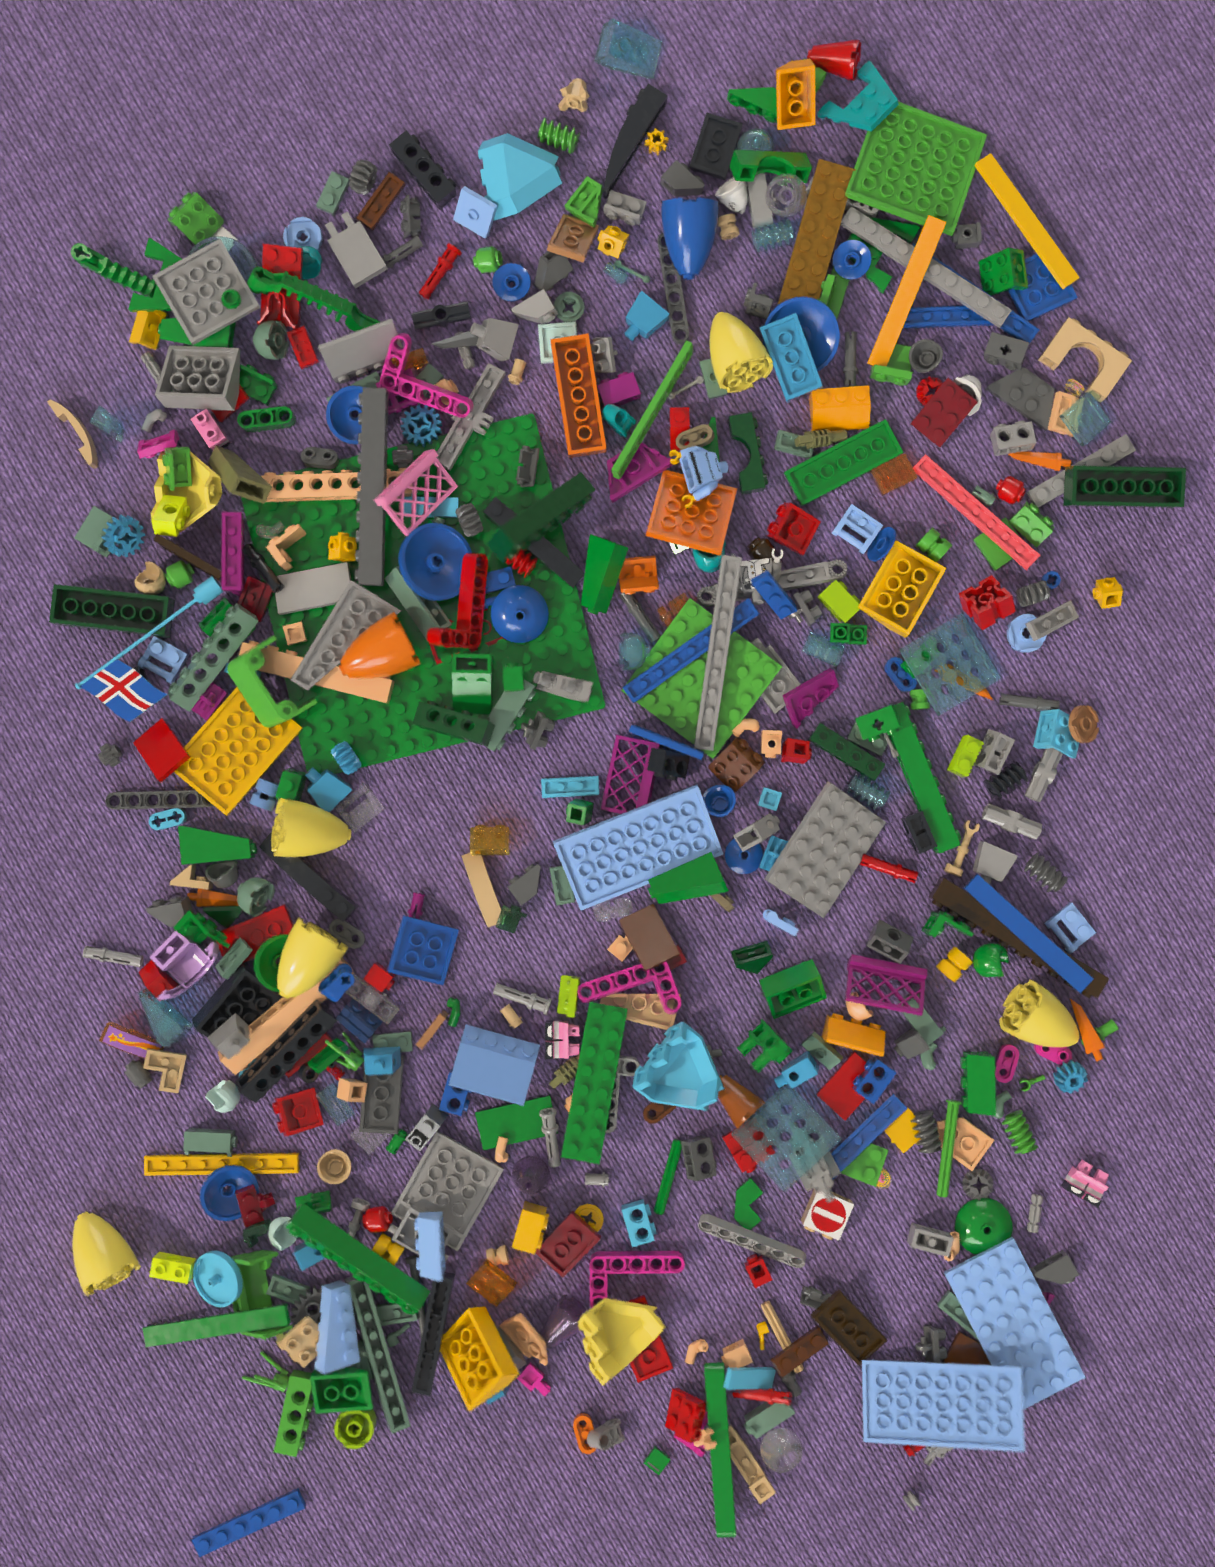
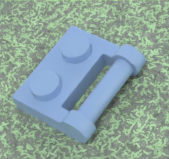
[832,504,883,554]
[137,636,189,684]
[1045,902,1096,954]
[763,909,799,936]

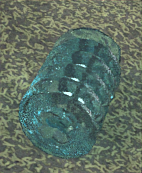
[751,219,794,253]
[847,772,891,810]

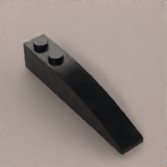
[603,84,668,199]
[483,497,585,588]
[259,832,359,922]
[411,1272,455,1396]

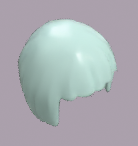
[205,1080,240,1113]
[268,1217,297,1251]

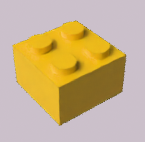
[512,1201,549,1254]

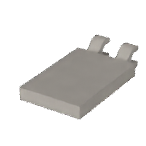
[325,211,388,289]
[751,638,801,714]

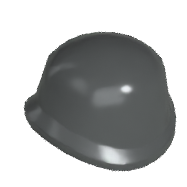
[909,339,943,373]
[205,861,239,888]

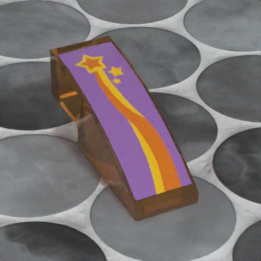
[99,1021,166,1059]

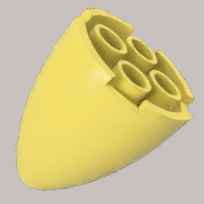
[709,312,773,393]
[271,798,351,857]
[277,917,348,999]
[999,980,1079,1047]
[72,1211,141,1296]

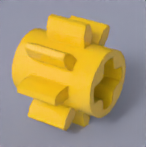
[645,128,669,155]

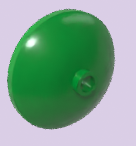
[254,934,289,992]
[954,1198,1013,1255]

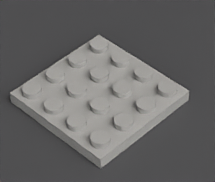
[152,239,260,345]

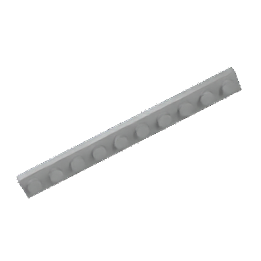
[840,206,1012,328]
[694,555,742,751]

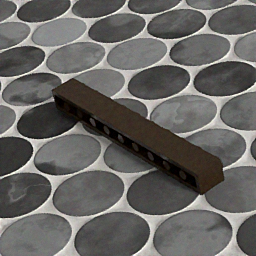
[928,877,1109,999]

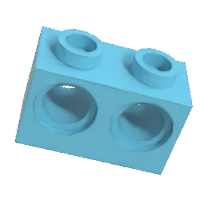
[621,1199,657,1247]

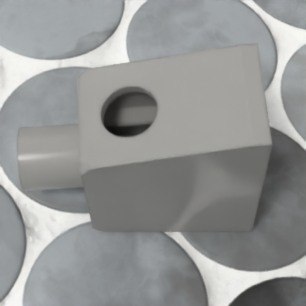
[470,318,518,362]
[733,813,780,852]
[973,841,1018,885]
[207,1013,250,1059]

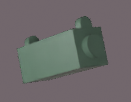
[899,995,946,1045]
[183,1128,238,1157]
[744,1390,795,1439]

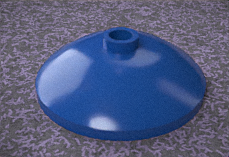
[326,385,365,444]
[491,585,549,643]
[200,1165,259,1221]

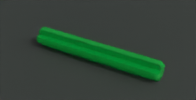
[653,1139,682,1215]

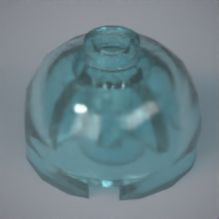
[736,128,774,151]
[619,632,650,671]

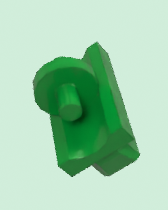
[295,1190,332,1213]

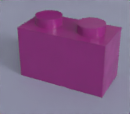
[597,372,641,407]

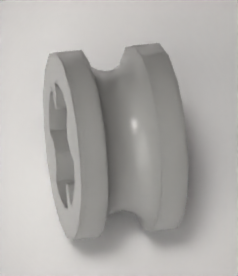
[902,1490,921,1511]

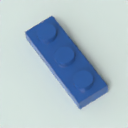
[751,570,797,619]

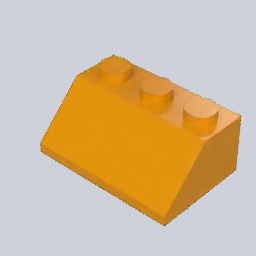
[776,59,815,130]
[809,385,871,431]
[821,1013,886,1057]

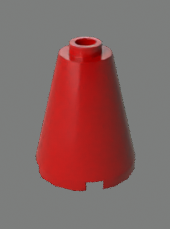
[807,39,861,81]

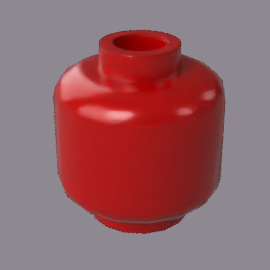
[996,476,1026,504]
[362,1206,393,1233]

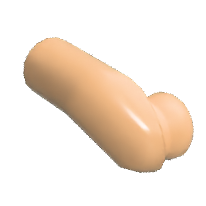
[732,718,760,737]
[495,1136,509,1163]

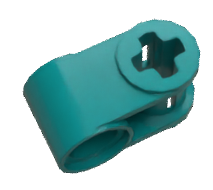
[602,404,637,438]

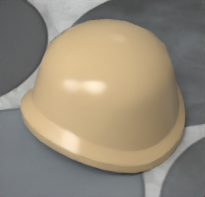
[317,1149,351,1184]

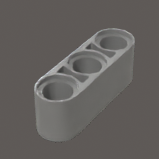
[746,173,773,229]

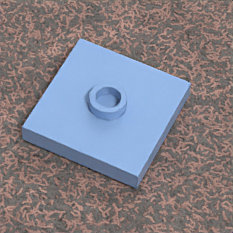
[453,186,498,239]

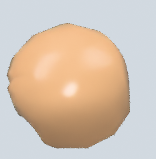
[846,992,873,1021]

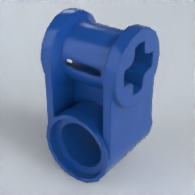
[318,963,355,1002]

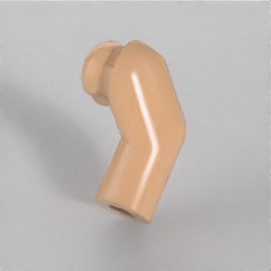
[944,1232,960,1261]
[685,1339,709,1364]

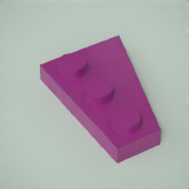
[782,668,839,729]

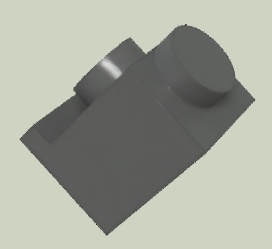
[951,222,982,249]

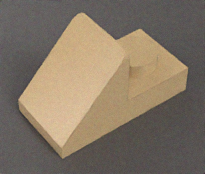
[170,864,213,890]

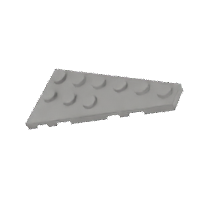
[291,580,401,690]

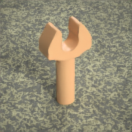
[694,1428,716,1450]

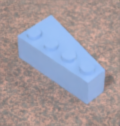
[315,1280,360,1374]

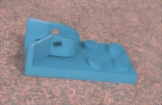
[760,313,823,403]

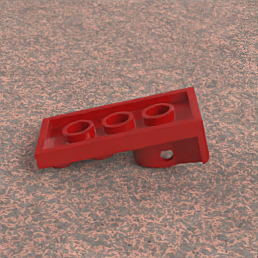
[257,243,303,329]

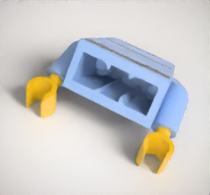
[669,446,728,508]

